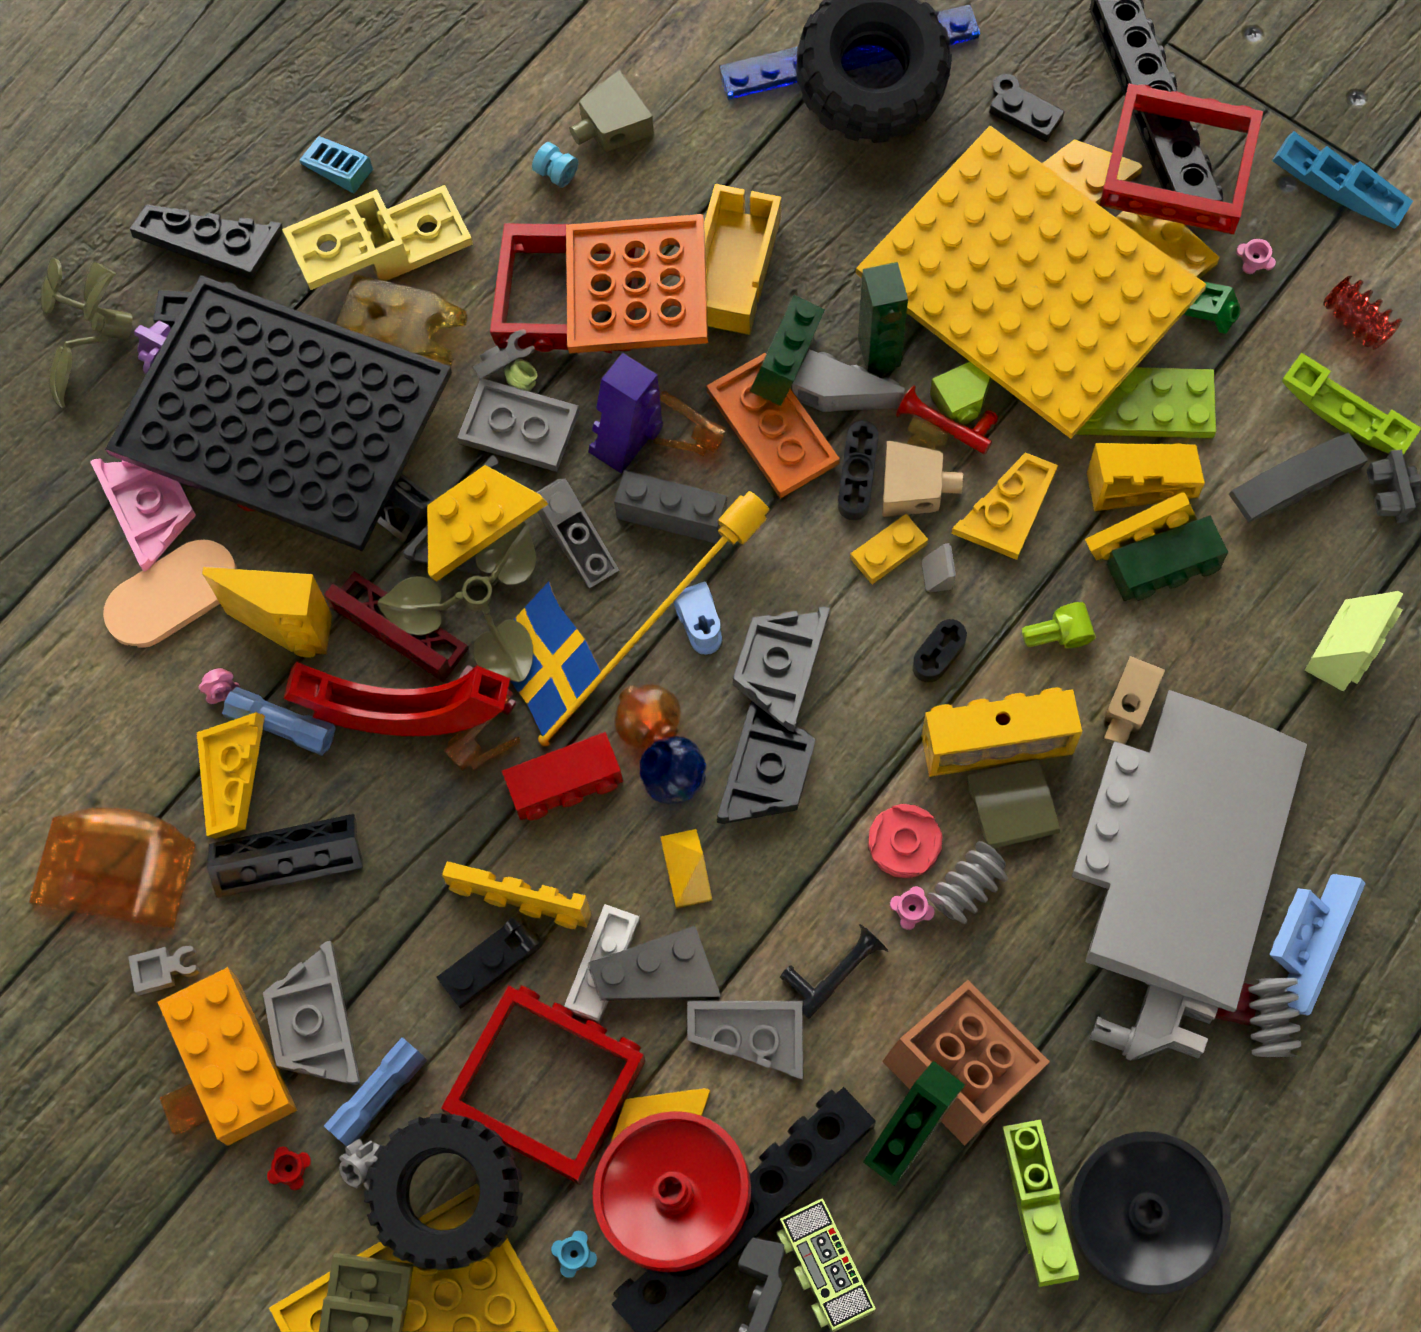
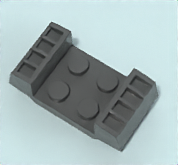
[738,1238,784,1332]

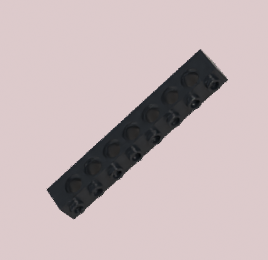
[1089,0,1223,225]
[611,1087,876,1332]

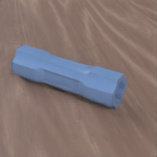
[222,687,336,756]
[324,1037,427,1146]

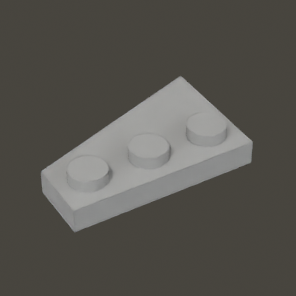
[687,1001,803,1079]

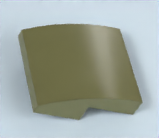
[967,759,1060,848]
[319,1253,413,1332]

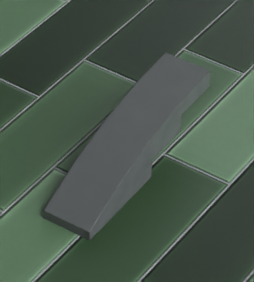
[1229,433,1368,522]

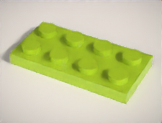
[1075,367,1216,438]

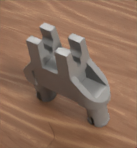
[1090,983,1218,1061]

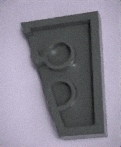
[588,926,721,1001]

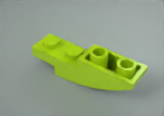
[1002,1119,1079,1287]

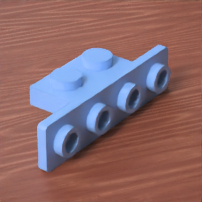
[1270,874,1365,1016]

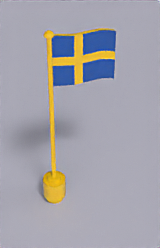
[510,491,770,746]

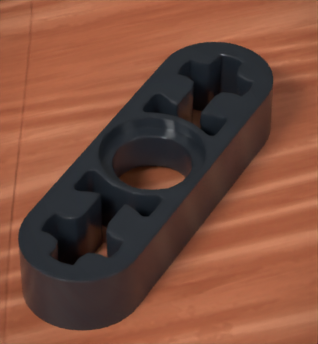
[838,421,879,520]

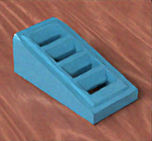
[299,136,373,194]

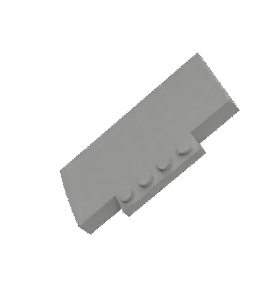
[1071,690,1307,1012]

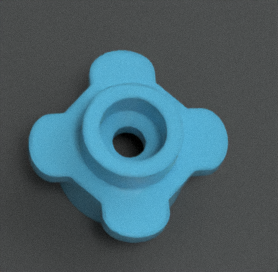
[551,1231,597,1278]

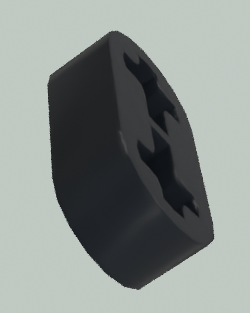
[913,619,967,683]

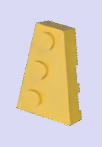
[1087,443,1205,511]

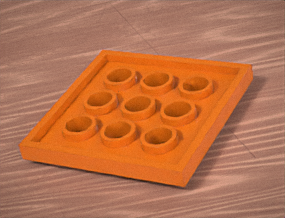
[566,214,708,354]

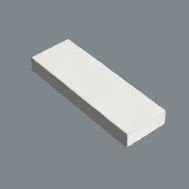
[564,904,640,1024]

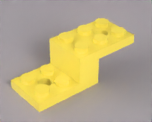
[282,185,473,290]

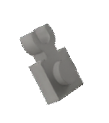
[128,946,200,995]

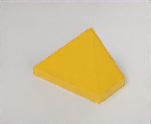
[660,829,712,909]

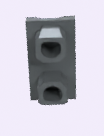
[1367,449,1421,523]

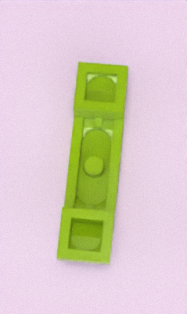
[1282,352,1421,455]

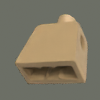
[882,441,963,517]
[1104,656,1165,745]

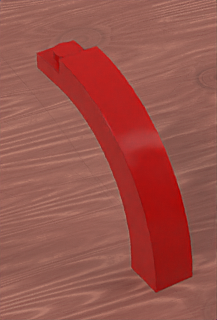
[283,662,510,736]

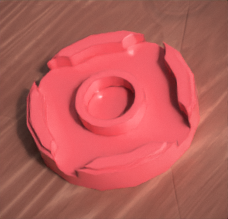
[868,804,942,878]

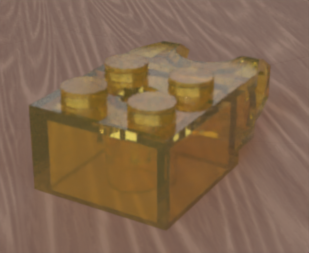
[336,274,468,366]

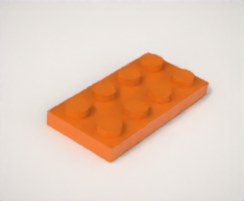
[706,353,840,499]

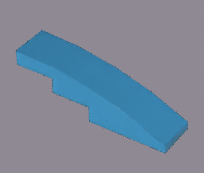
[1272,131,1413,229]

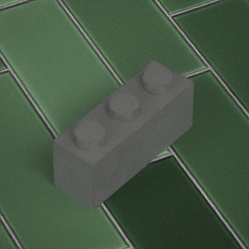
[614,470,727,543]

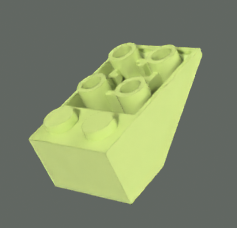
[1304,591,1403,692]

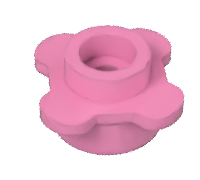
[1236,239,1276,274]
[199,668,240,704]
[890,886,935,930]

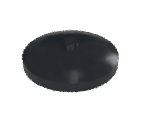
[1069,1131,1231,1295]

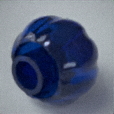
[640,736,706,805]

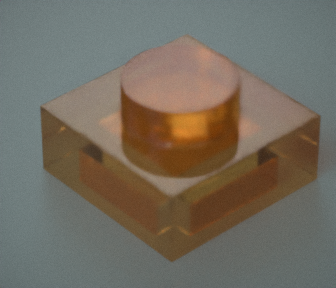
[159,1083,209,1135]

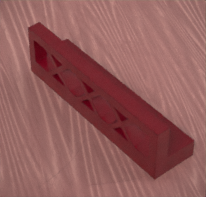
[324,571,469,682]

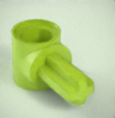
[1022,602,1096,648]

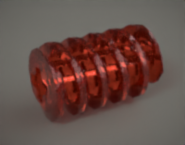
[1323,276,1403,350]

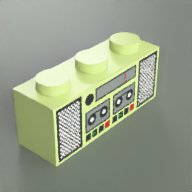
[776,1198,876,1332]

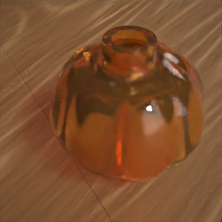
[614,684,681,749]

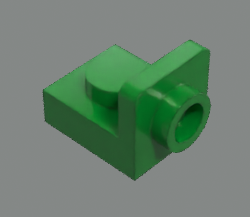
[1184,281,1241,334]

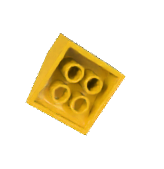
[202,567,332,657]

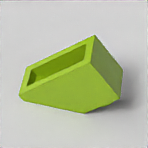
[930,362,992,425]

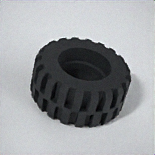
[364,1113,523,1270]

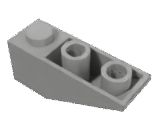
[792,349,905,412]
[536,478,619,588]

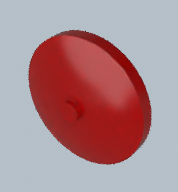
[592,1111,751,1272]

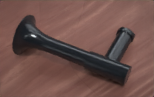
[780,924,888,1019]

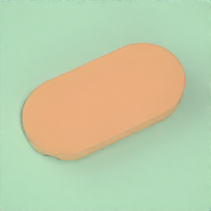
[103,540,237,648]

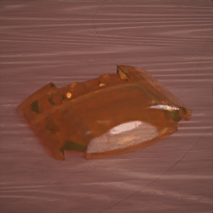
[29,807,196,929]

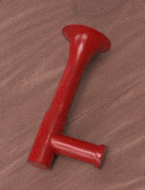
[896,385,998,455]

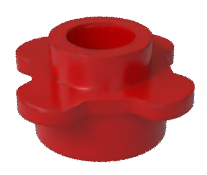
[267,1146,311,1190]

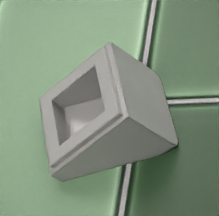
[922,543,956,592]

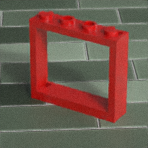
[1099,84,1263,235]
[490,223,642,354]
[441,985,645,1185]

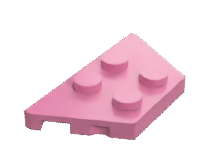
[90,459,196,571]

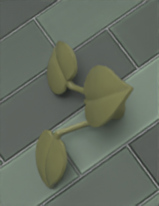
[41,257,133,408]
[378,523,536,683]

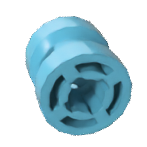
[532,142,578,188]

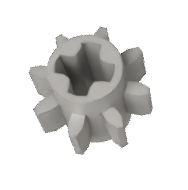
[339,1139,380,1190]

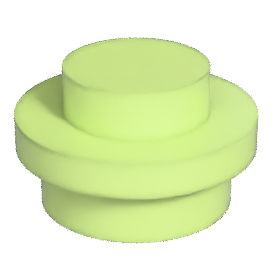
[504,359,538,391]

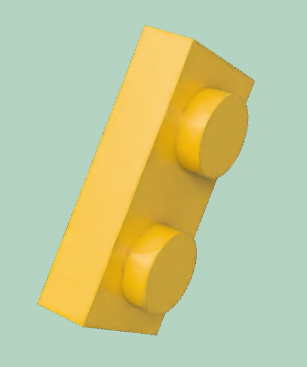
[850,514,928,585]

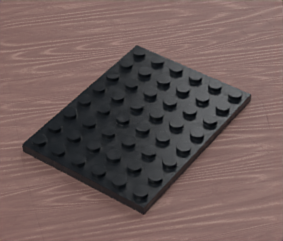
[105,276,452,552]

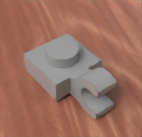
[473,330,535,379]

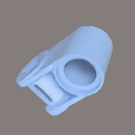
[673,581,722,655]

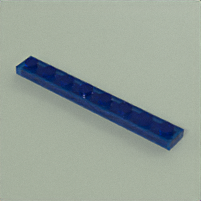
[719,4,980,100]

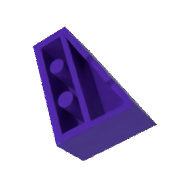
[588,353,663,474]

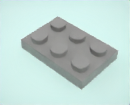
[457,378,580,472]

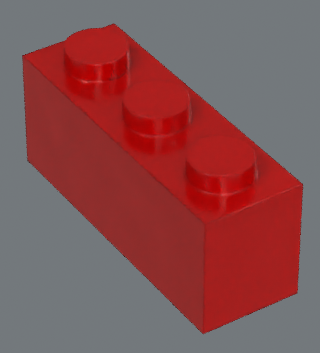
[502,732,623,821]

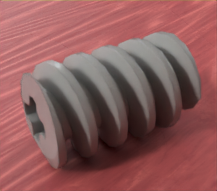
[927,841,1008,924]
[1248,978,1301,1057]

